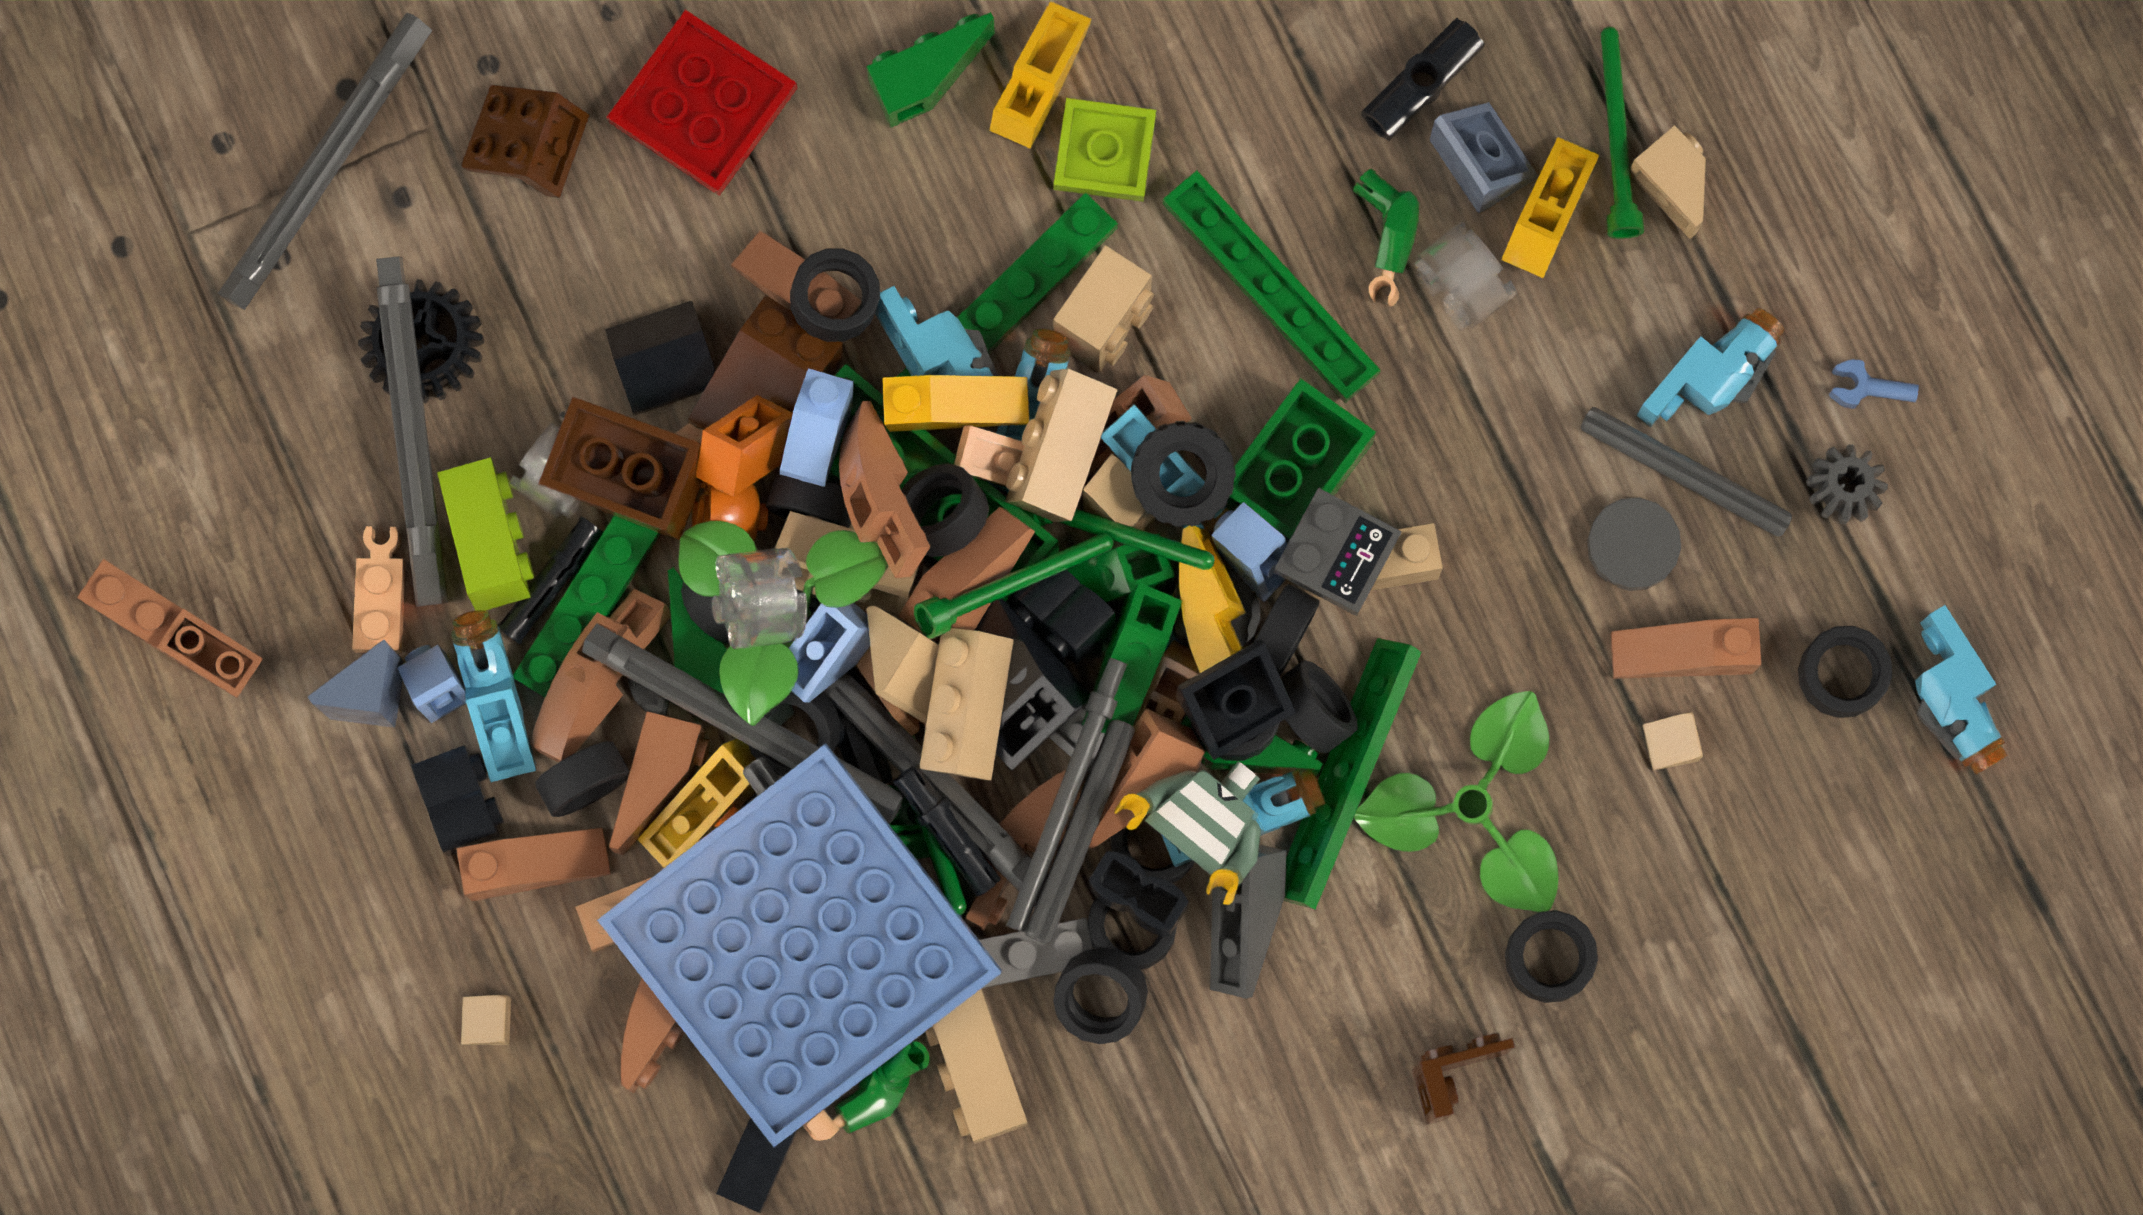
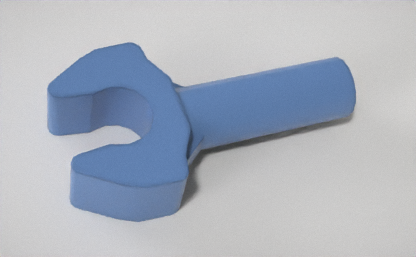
[1829,359,1919,409]

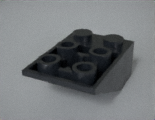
[974,598,1090,770]

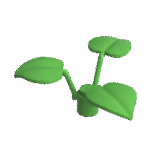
[679,521,889,726]
[1354,691,1559,912]

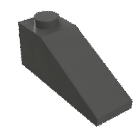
[1210,845,1286,999]

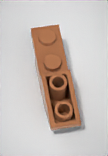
[839,401,931,578]
[77,559,263,698]
[530,589,671,763]
[965,770,1086,932]
[621,978,685,1093]

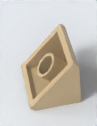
[867,605,939,724]

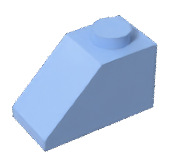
[780,369,853,487]
[1211,502,1287,602]
[789,603,870,703]
[397,645,466,723]

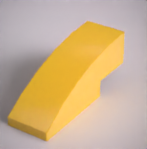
[989,1,1091,149]
[1179,525,1246,673]

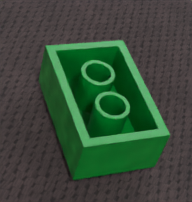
[1226,378,1376,545]

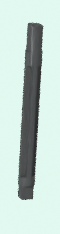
[218,13,432,310]
[376,256,448,607]
[582,624,905,824]
[823,672,1048,907]

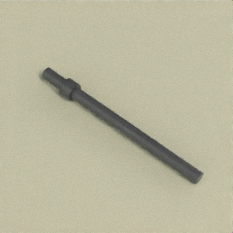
[1006,658,1127,932]

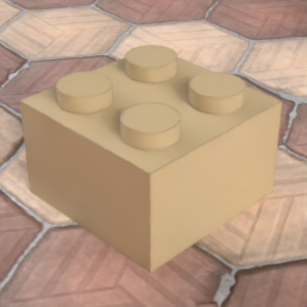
[1053,245,1154,373]

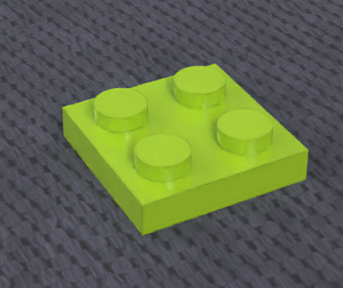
[1053,98,1156,202]

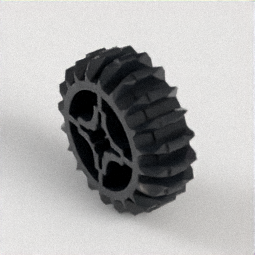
[358,279,484,404]

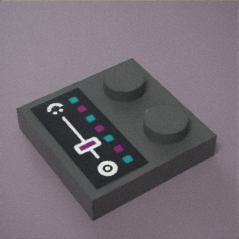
[1274,488,1402,616]

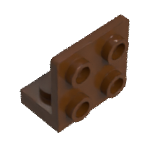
[461,85,590,198]
[1412,1033,1515,1125]

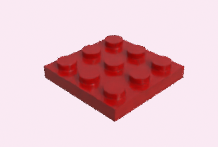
[607,9,798,196]

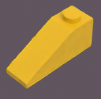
[1501,137,1599,278]
[883,375,1030,432]
[637,738,756,868]

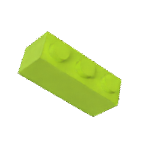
[437,457,534,613]

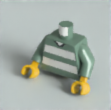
[1114,761,1261,905]

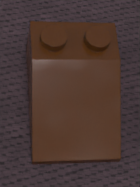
[688,295,843,430]
[538,397,703,540]

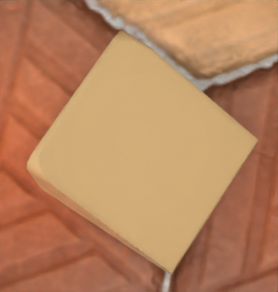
[1642,712,1703,771]
[461,995,511,1045]

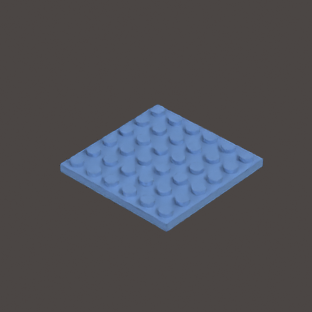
[597,743,1002,1147]

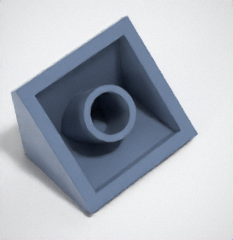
[1429,102,1538,214]
[308,640,405,728]

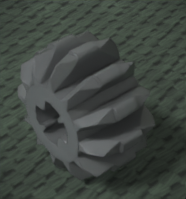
[1806,444,1888,524]

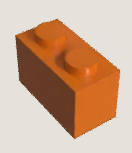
[695,395,793,497]

